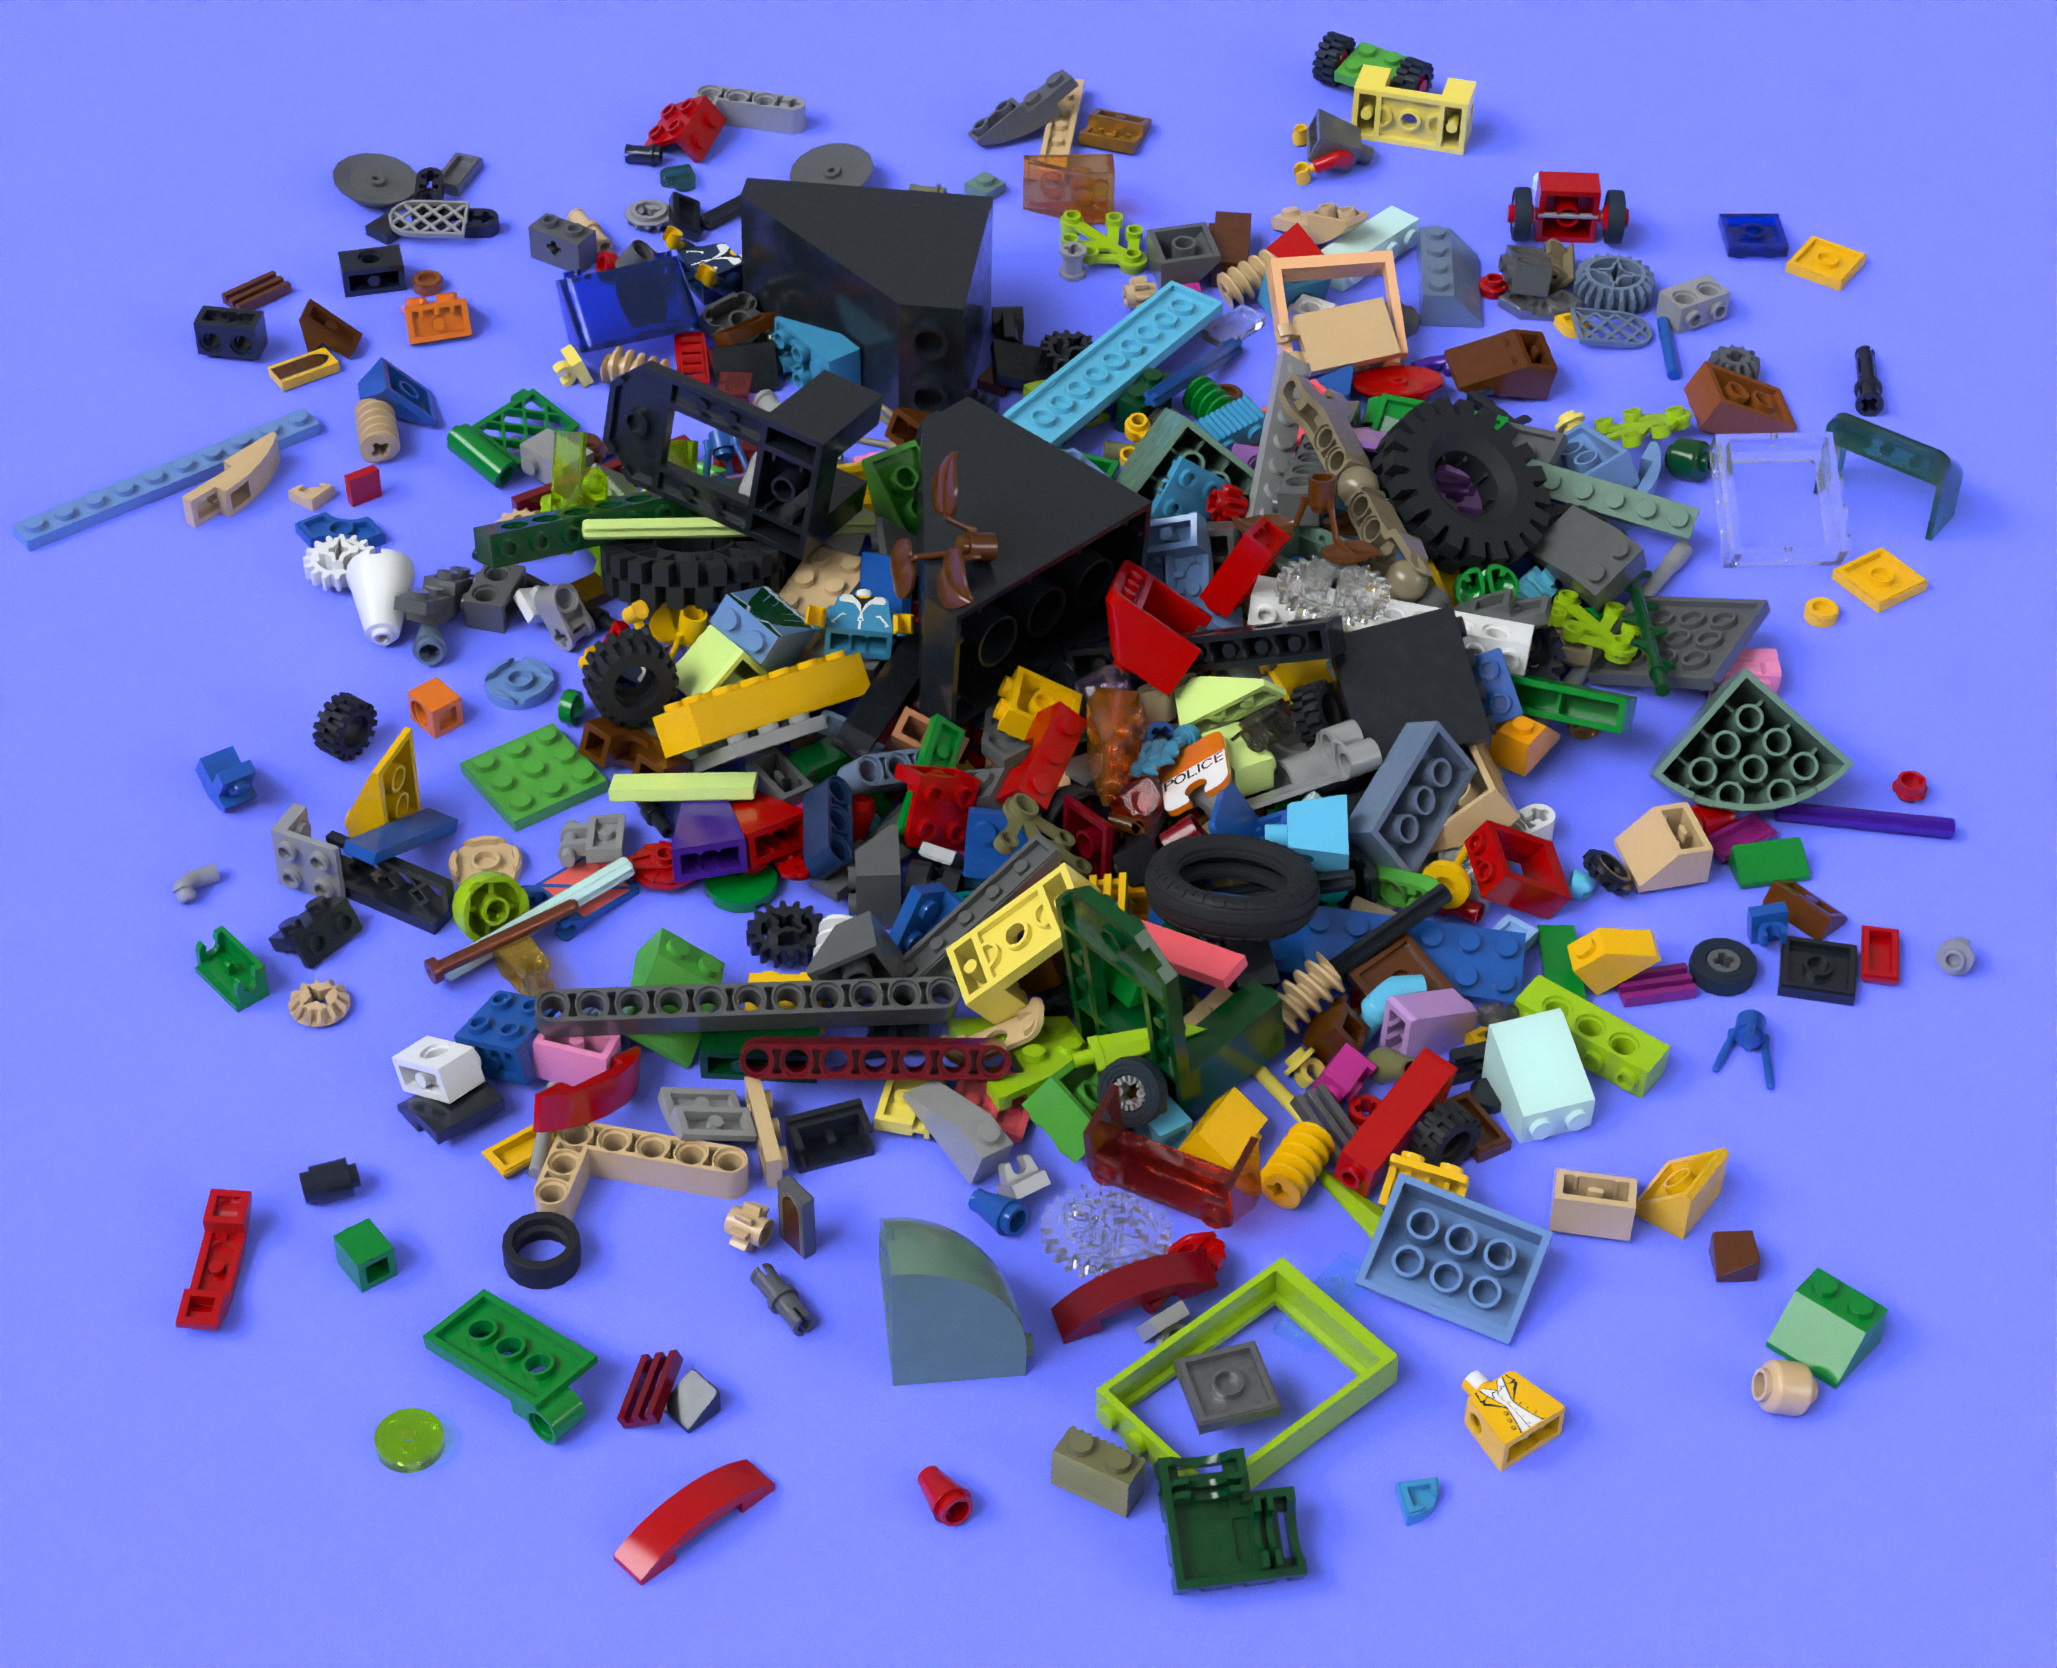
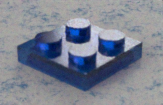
[1718,213,1789,259]

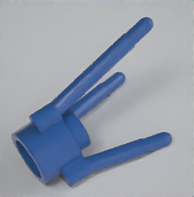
[702,429,749,478]
[1712,1009,1774,1090]

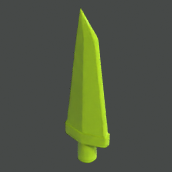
[1071,1023,1206,1074]
[1319,1168,1384,1240]

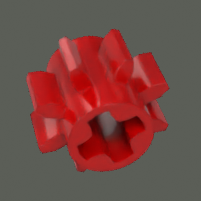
[1206,483,1248,521]

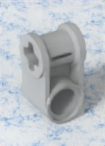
[534,583,595,651]

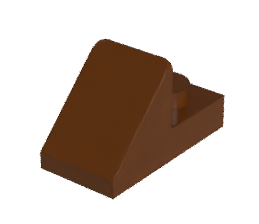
[299,299,363,359]

